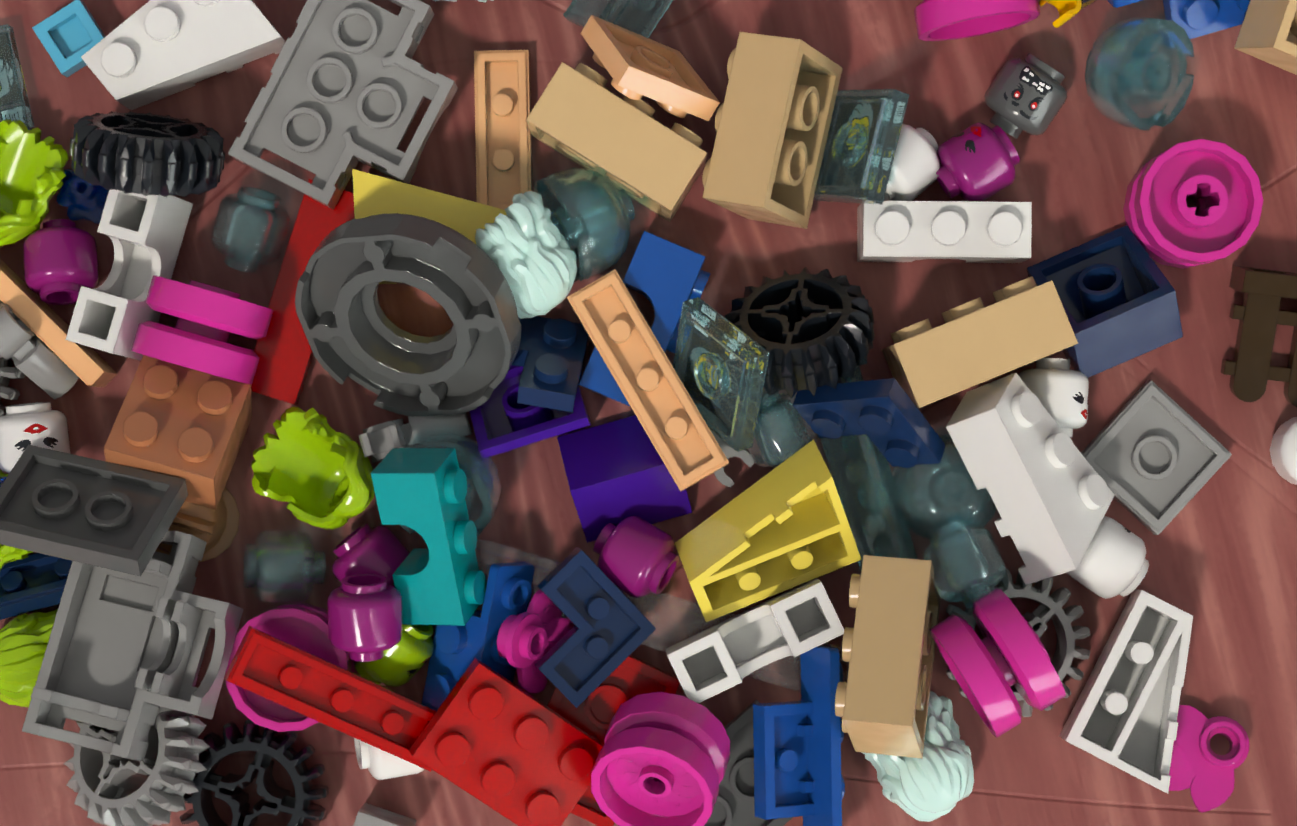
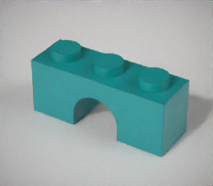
[371,448,487,626]

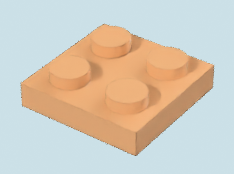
[580,15,720,121]

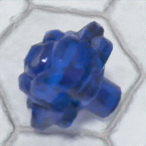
[56,169,109,224]

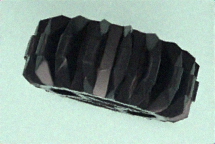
[69,111,225,197]
[725,267,875,399]
[180,719,329,826]

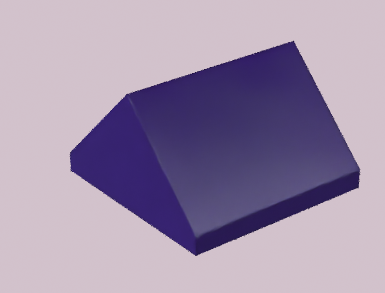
[470,365,591,459]
[557,415,692,543]

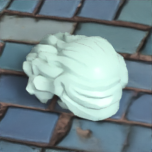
[475,191,577,319]
[861,691,974,822]

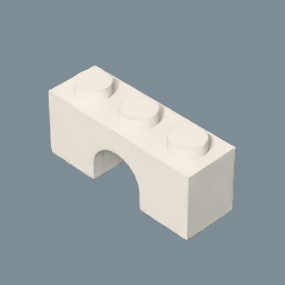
[65,189,193,361]
[857,201,1032,263]
[666,578,844,703]

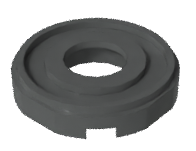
[295,213,521,417]

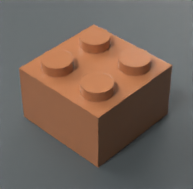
[104,355,252,510]

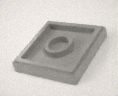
[1081,380,1232,535]

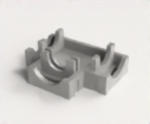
[228,0,458,210]
[22,531,243,762]

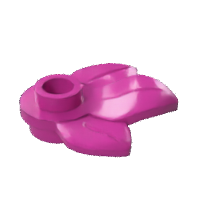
[497,589,574,694]
[1147,705,1249,813]

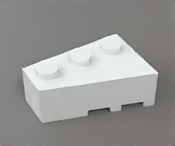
[81,0,286,110]
[946,373,1115,585]
[1059,589,1193,794]

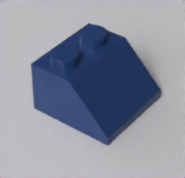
[1027,225,1183,378]

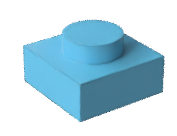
[32,0,106,77]

